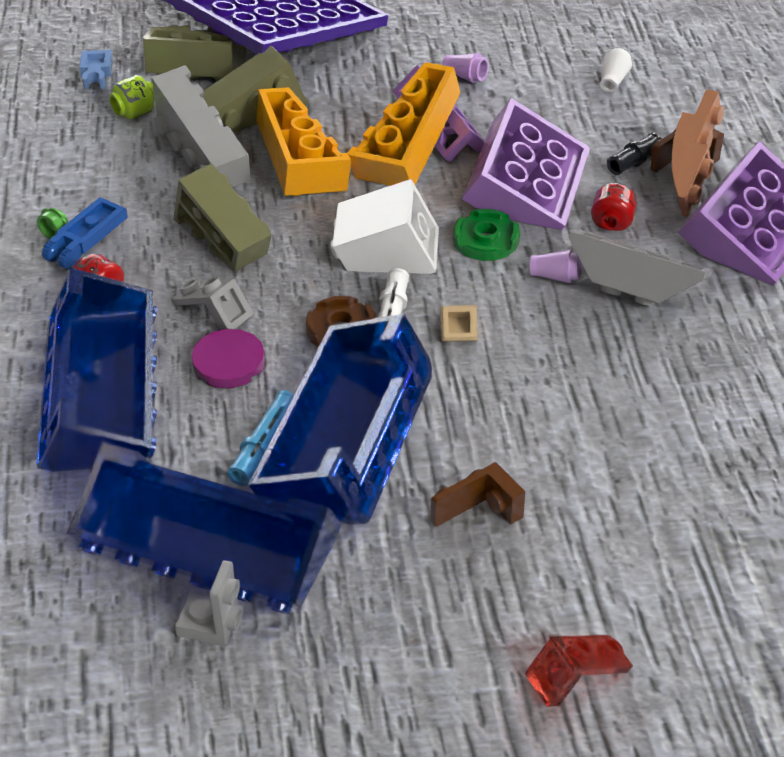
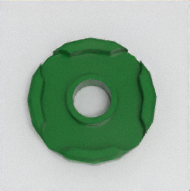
[453,209,520,261]

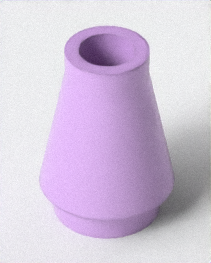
[442,53,489,83]
[530,249,582,284]

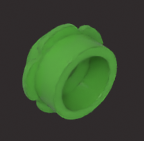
[37,207,68,239]

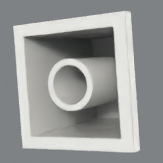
[330,179,439,274]

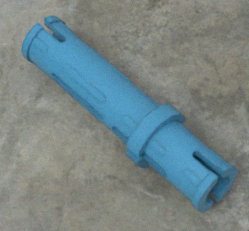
[227,390,298,486]

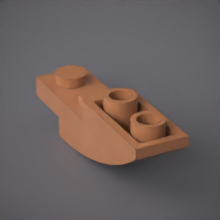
[672,89,724,217]

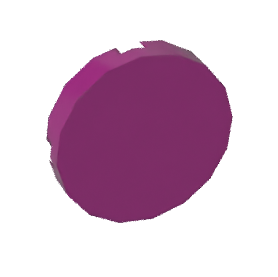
[191,329,265,389]

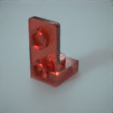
[524,635,633,707]

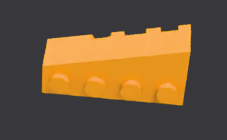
[346,62,461,186]

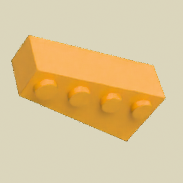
[256,87,351,196]

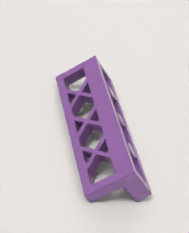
[392,65,485,162]

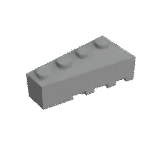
[152,65,251,187]

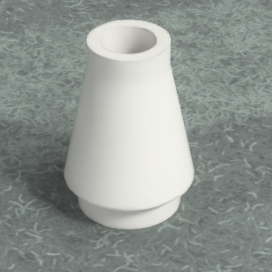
[600,48,632,92]

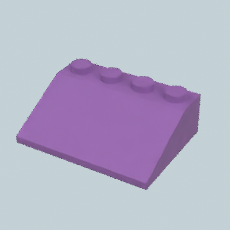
[462,98,590,230]
[677,142,784,285]

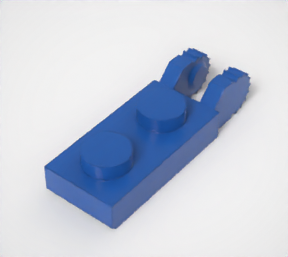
[41,197,128,270]

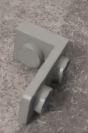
[171,276,254,330]
[175,560,243,646]

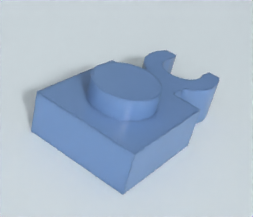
[79,50,113,90]

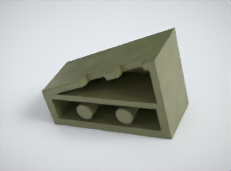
[143,25,247,81]
[203,45,308,133]
[173,163,272,271]

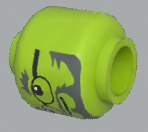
[109,75,154,119]

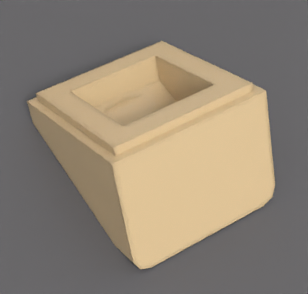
[440,305,478,342]

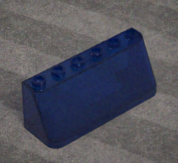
[37,267,157,472]
[248,313,432,525]
[66,442,342,615]

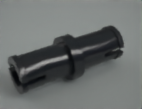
[607,133,662,175]

